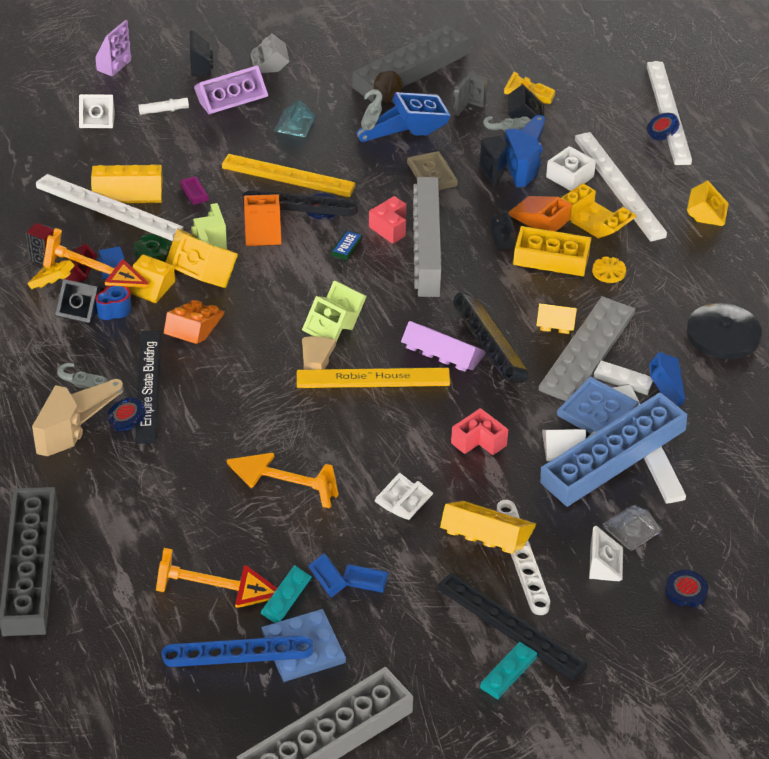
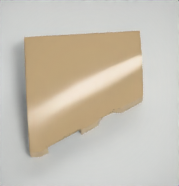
[302,336,336,370]

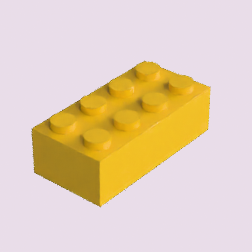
[513,226,591,276]

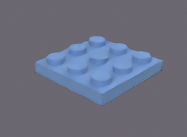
[557,377,639,434]
[262,609,346,682]

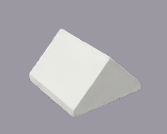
[79,95,115,128]
[542,429,586,461]
[589,526,623,581]

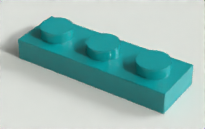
[260,565,312,623]
[480,642,537,700]

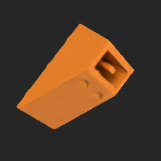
[244,195,281,246]
[508,196,572,232]
[164,300,225,344]

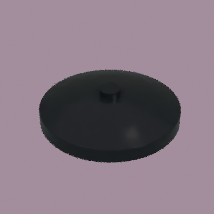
[687,303,762,359]

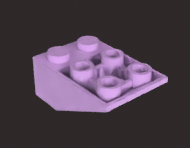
[95,20,131,76]

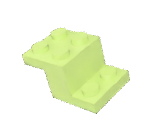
[191,203,227,249]
[302,281,367,342]

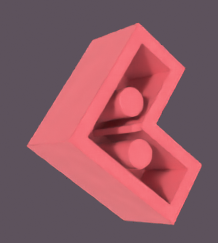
[369,196,407,244]
[451,408,508,455]

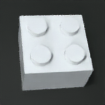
[546,146,596,191]

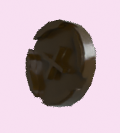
[374,70,403,103]

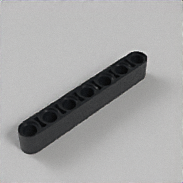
[453,293,528,383]

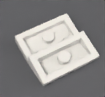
[375,473,433,520]

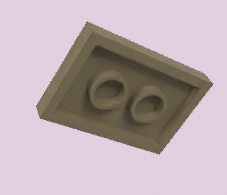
[407,151,458,190]

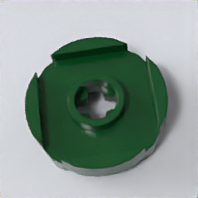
[134,234,170,262]

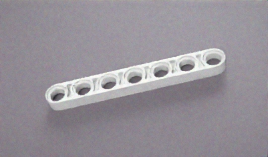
[497,500,550,615]

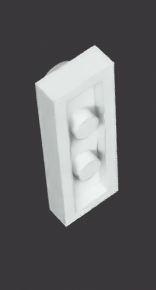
[594,361,654,395]

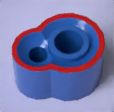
[95,286,132,320]

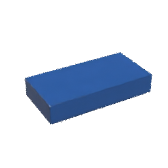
[308,553,348,598]
[343,564,388,593]

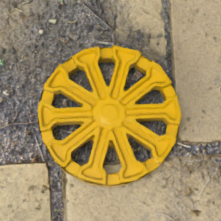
[592,257,626,283]

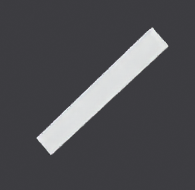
[613,384,686,504]

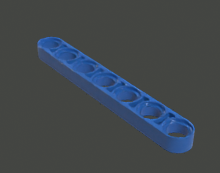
[161,636,314,667]

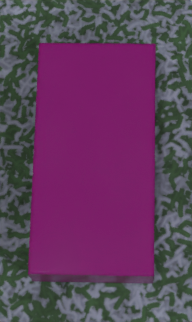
[180,176,209,205]

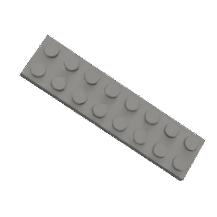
[539,296,635,401]

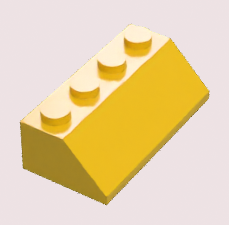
[91,164,163,203]
[440,501,536,553]

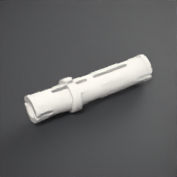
[138,98,189,115]

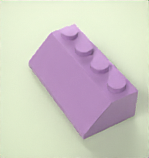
[194,65,268,114]
[401,321,486,372]

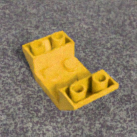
[561,183,636,238]
[166,228,238,288]

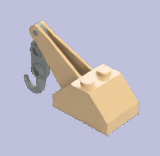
[32,363,123,456]

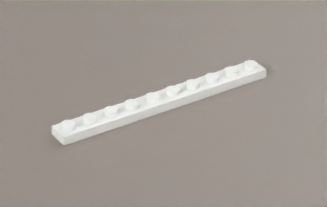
[647,61,692,165]
[575,132,667,242]
[36,174,184,241]

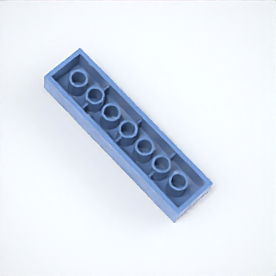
[540,393,687,507]

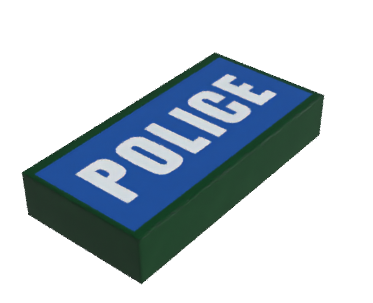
[331,230,362,261]

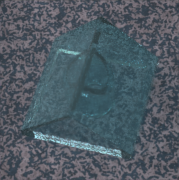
[274,99,316,137]

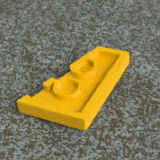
[504,72,555,104]
[27,260,74,289]

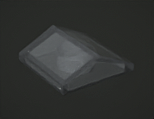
[603,505,661,551]

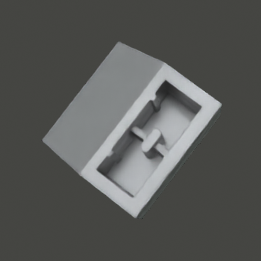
[251,34,290,73]

